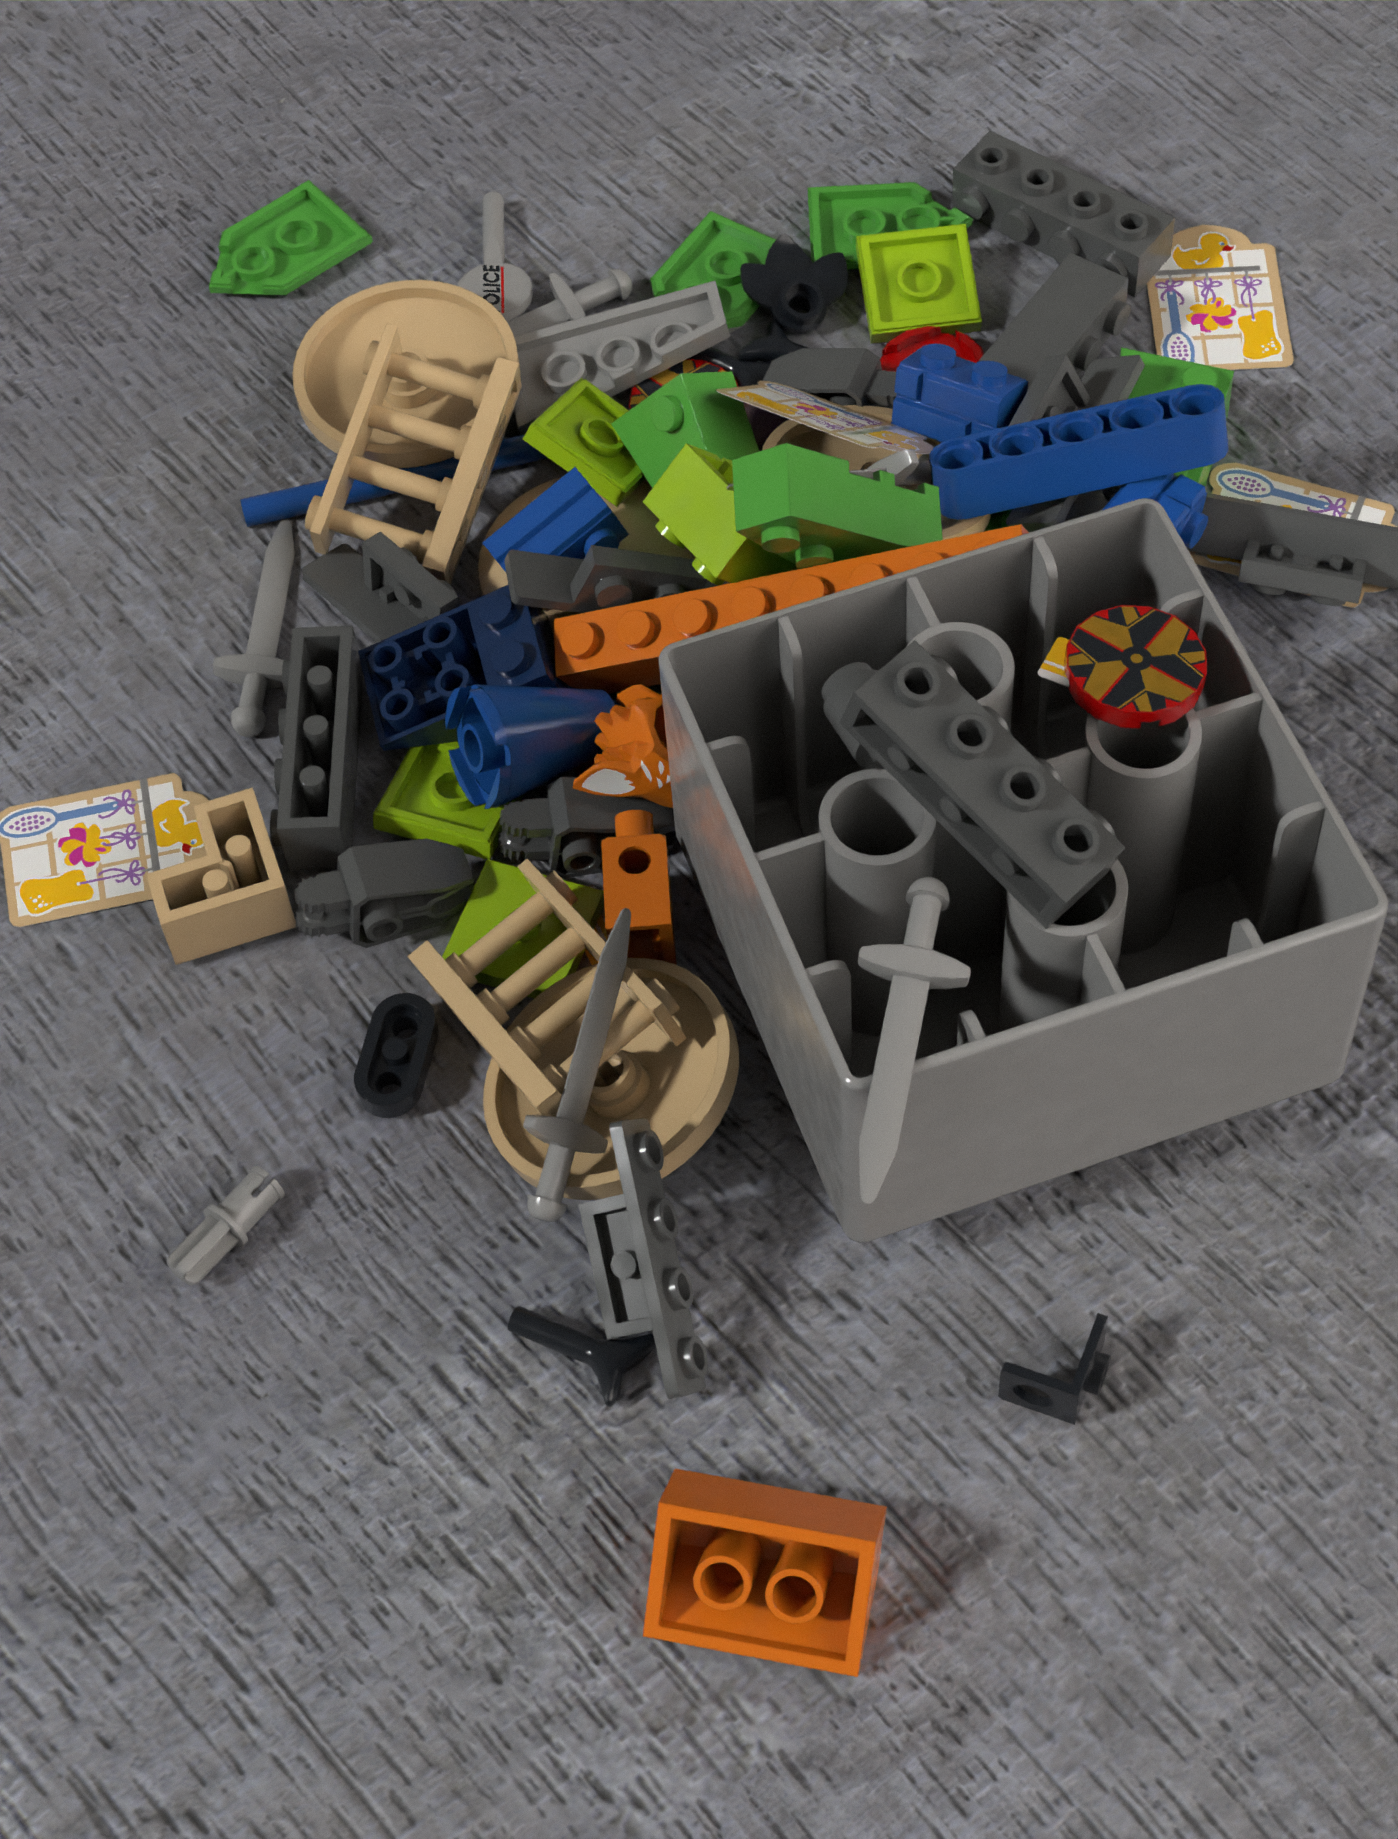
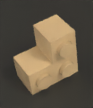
[146,787,296,965]

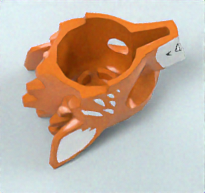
[573,684,673,808]

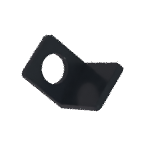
[998,1313,1111,1425]

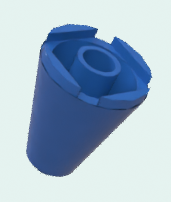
[445,684,620,809]

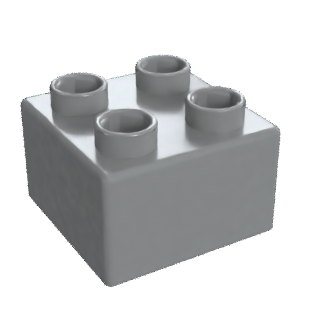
[658,498,1389,1243]

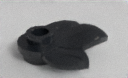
[740,233,848,334]

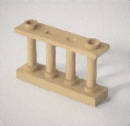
[305,323,522,585]
[407,859,687,1117]

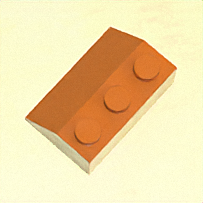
[643,1468,887,1677]

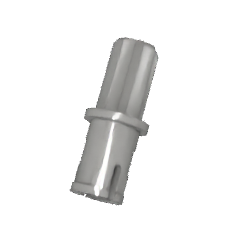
[167,1166,285,1286]

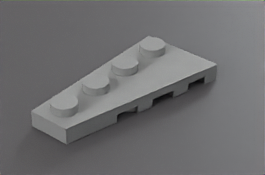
[514,281,730,435]

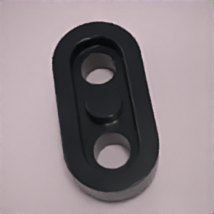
[354,993,439,1118]

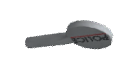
[457,192,533,321]

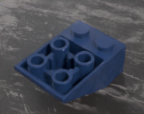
[358,585,568,751]

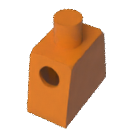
[601,810,677,965]

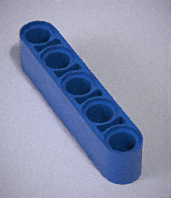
[929,384,1228,520]

